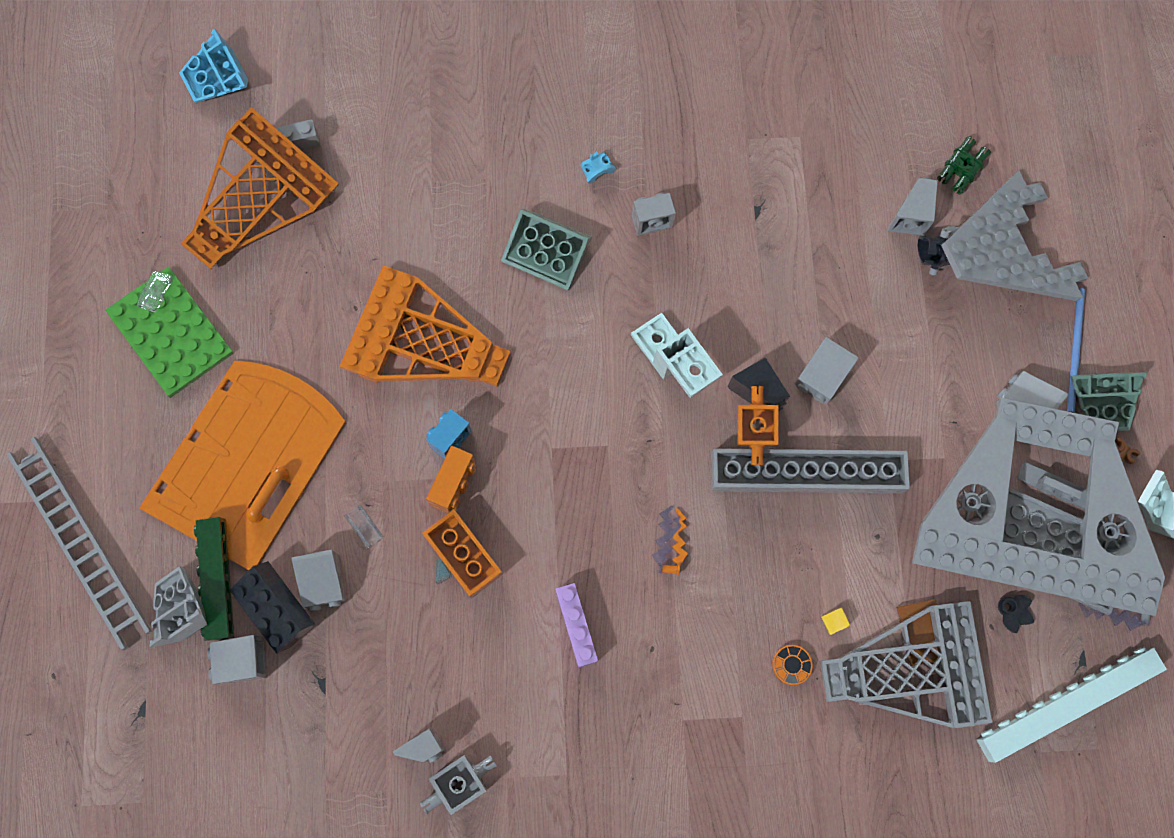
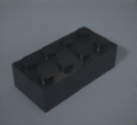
[230,561,315,654]

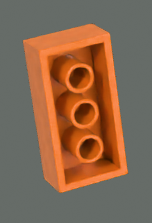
[422,509,503,599]

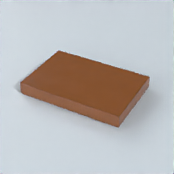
[896,599,938,666]

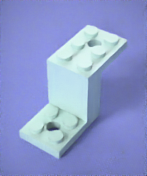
[631,313,723,398]
[1138,470,1174,538]

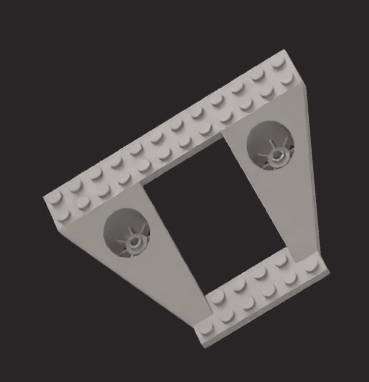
[912,397,1165,616]

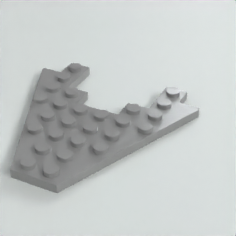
[941,171,1088,301]

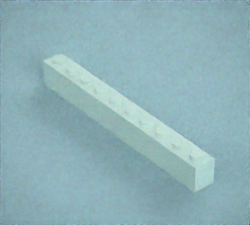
[977,646,1167,763]

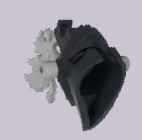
[917,226,959,275]

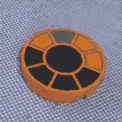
[772,645,813,685]

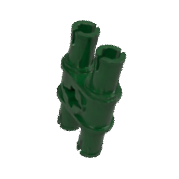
[937,136,991,195]

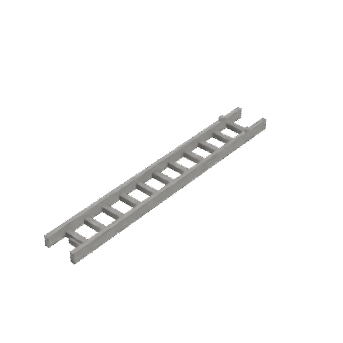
[6,437,153,650]

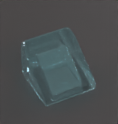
[436,558,451,585]

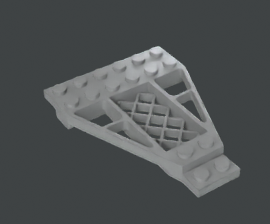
[820,601,992,728]

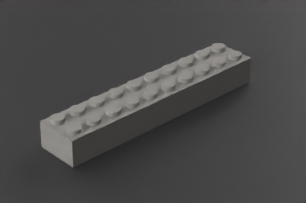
[711,449,910,493]

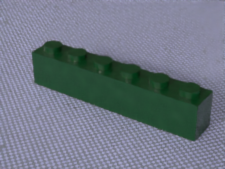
[194,517,234,641]

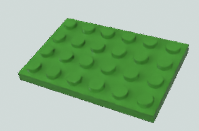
[105,267,234,398]

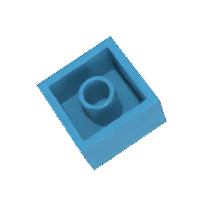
[426,409,472,459]

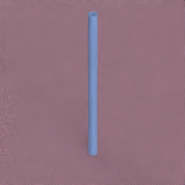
[1067,288,1085,413]

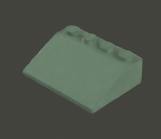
[501,208,592,290]

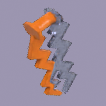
[652,506,688,575]

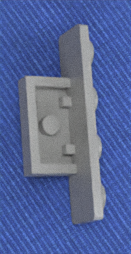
[1017,462,1087,509]

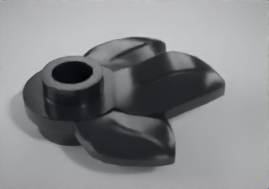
[998,595,1034,634]

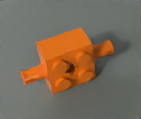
[737,386,778,465]

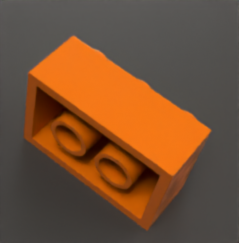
[426,445,477,513]

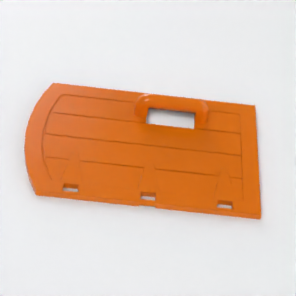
[139,361,346,570]

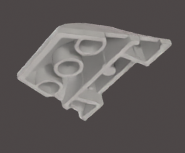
[149,566,207,647]

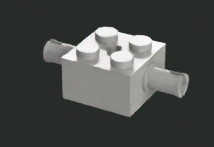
[420,755,497,815]

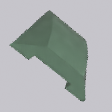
[1071,372,1147,431]

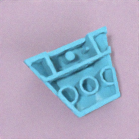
[179,29,248,103]

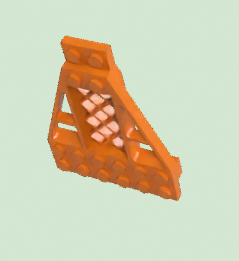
[180,107,339,269]
[340,265,510,387]

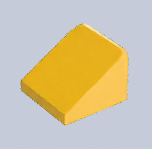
[821,608,850,635]

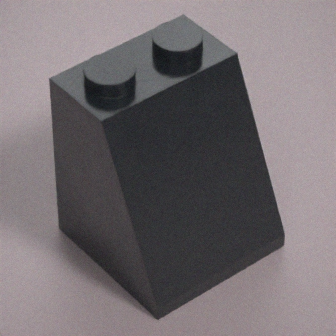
[728,358,790,412]

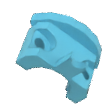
[581,151,616,183]

